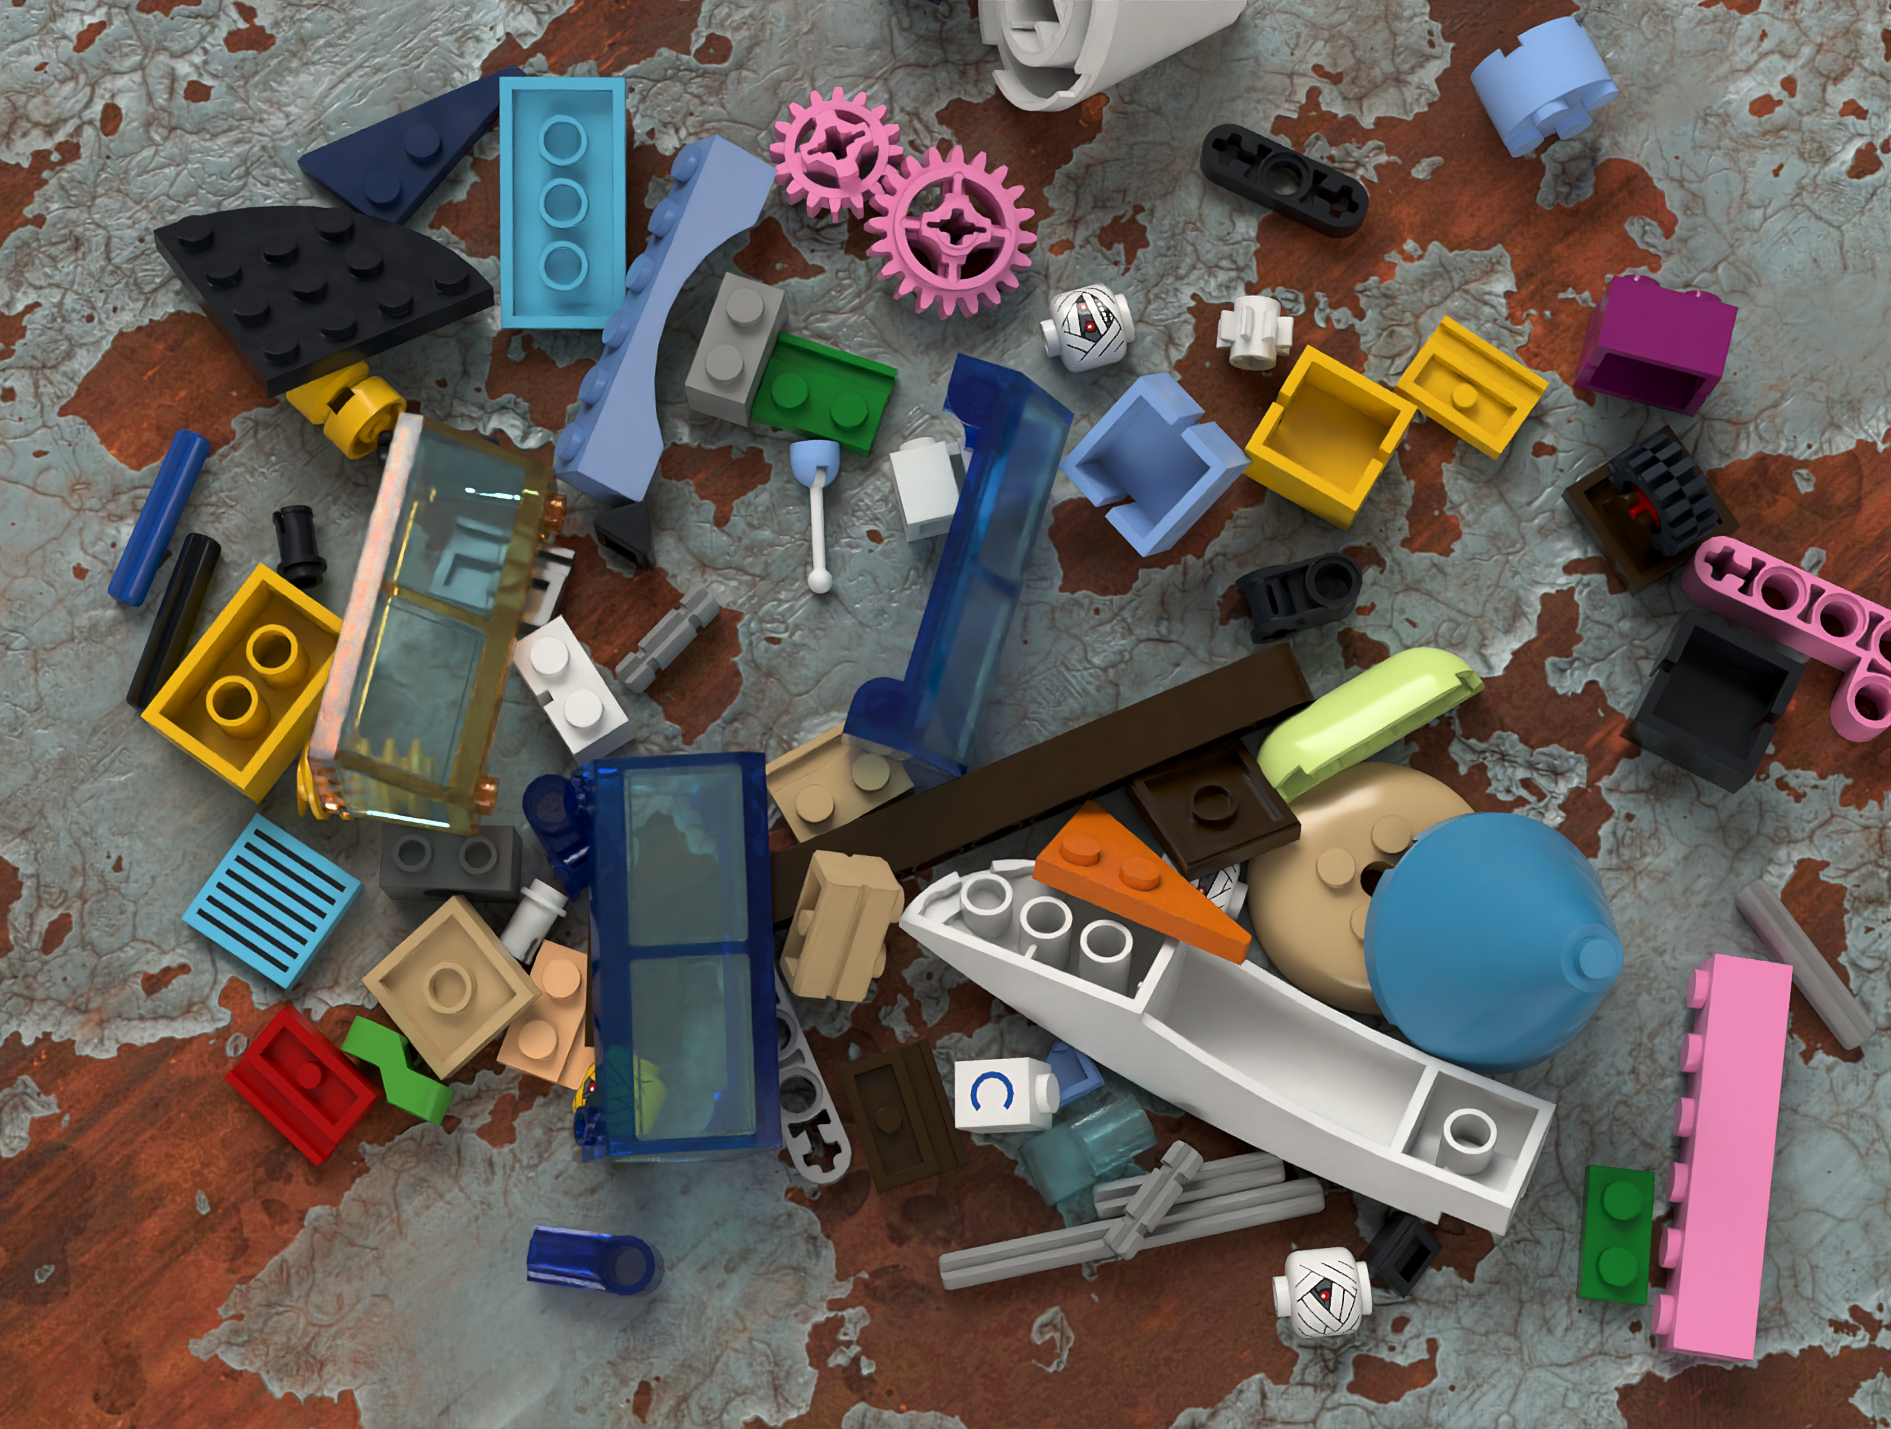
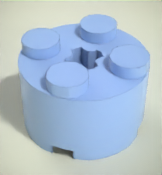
[1470,16,1619,157]

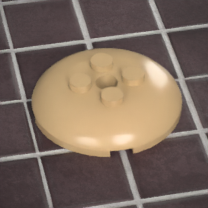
[1245,761,1475,1016]

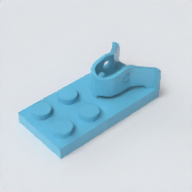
[499,77,629,330]

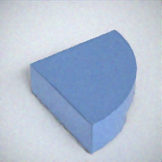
[1044,1038,1105,1110]

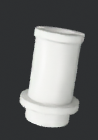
[499,878,568,966]

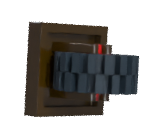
[1561,425,1740,598]

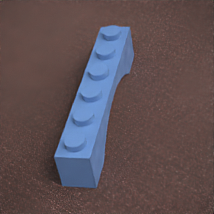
[552,134,778,508]

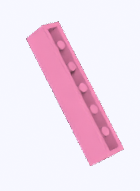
[1651,953,1793,1363]

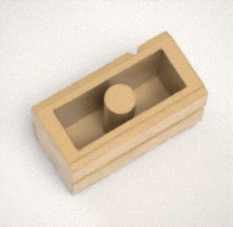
[779,850,904,1002]

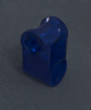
[522,774,629,903]

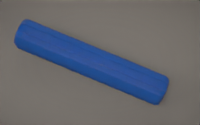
[108,429,210,607]

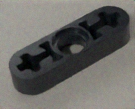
[1200,124,1369,238]

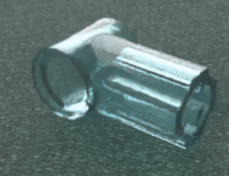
[1017,1094,1159,1208]

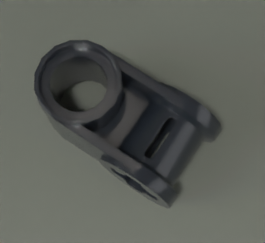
[1235,552,1363,644]

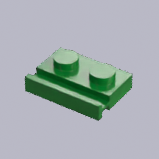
[750,331,898,458]

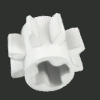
[1216,296,1294,371]

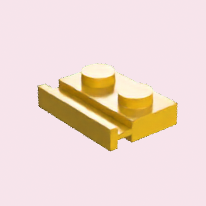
[1393,315,1550,461]

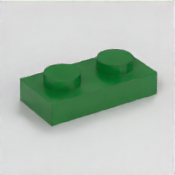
[1576,1165,1655,1306]

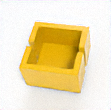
[1243,345,1418,533]

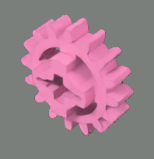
[770,87,903,223]

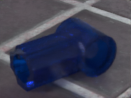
[526,1224,665,1298]

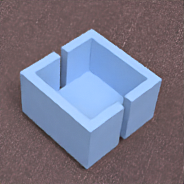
[1058,372,1253,557]

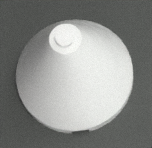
[978,0,1247,112]

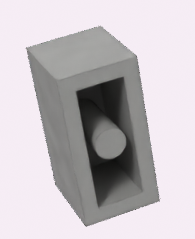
[685,272,788,427]

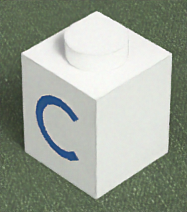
[954,1057,1060,1134]

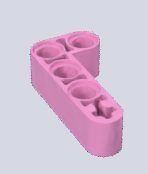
[1680,536,1891,743]

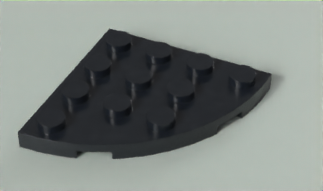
[153,205,495,399]

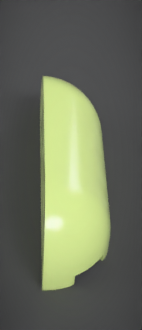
[1256,647,1485,804]

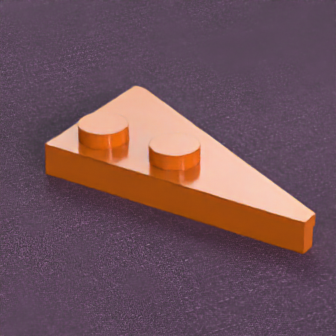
[1032,799,1252,966]

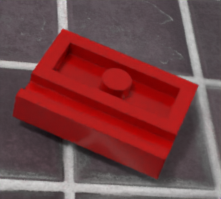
[224,1005,386,1166]

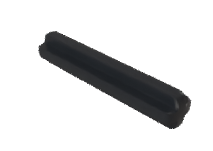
[126,533,221,712]

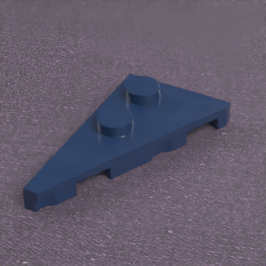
[297,64,527,226]

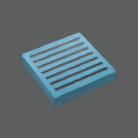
[181,813,365,992]

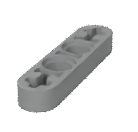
[717,945,852,1186]

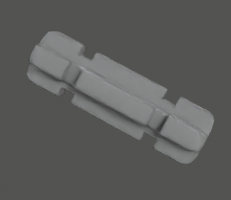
[615,585,720,694]
[1103,1140,1203,1261]

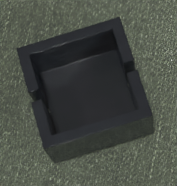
[1619,608,1806,794]

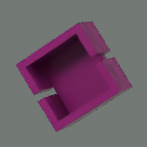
[1573,274,1738,417]

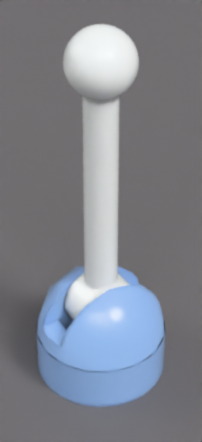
[790,440,840,594]

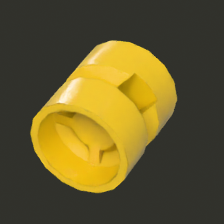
[286,360,407,459]

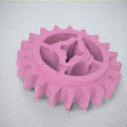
[864,145,1037,320]

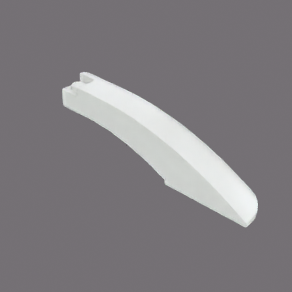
[899,859,1556,1236]

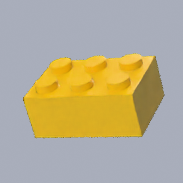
[141,562,375,805]

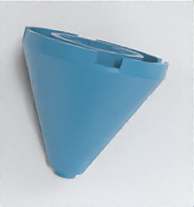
[1364,812,1623,1074]

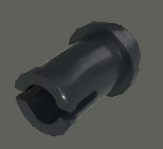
[272,505,328,590]

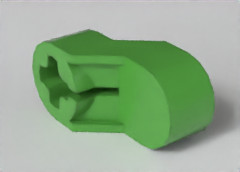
[340,1016,456,1126]

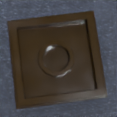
[1125,737,1302,882]

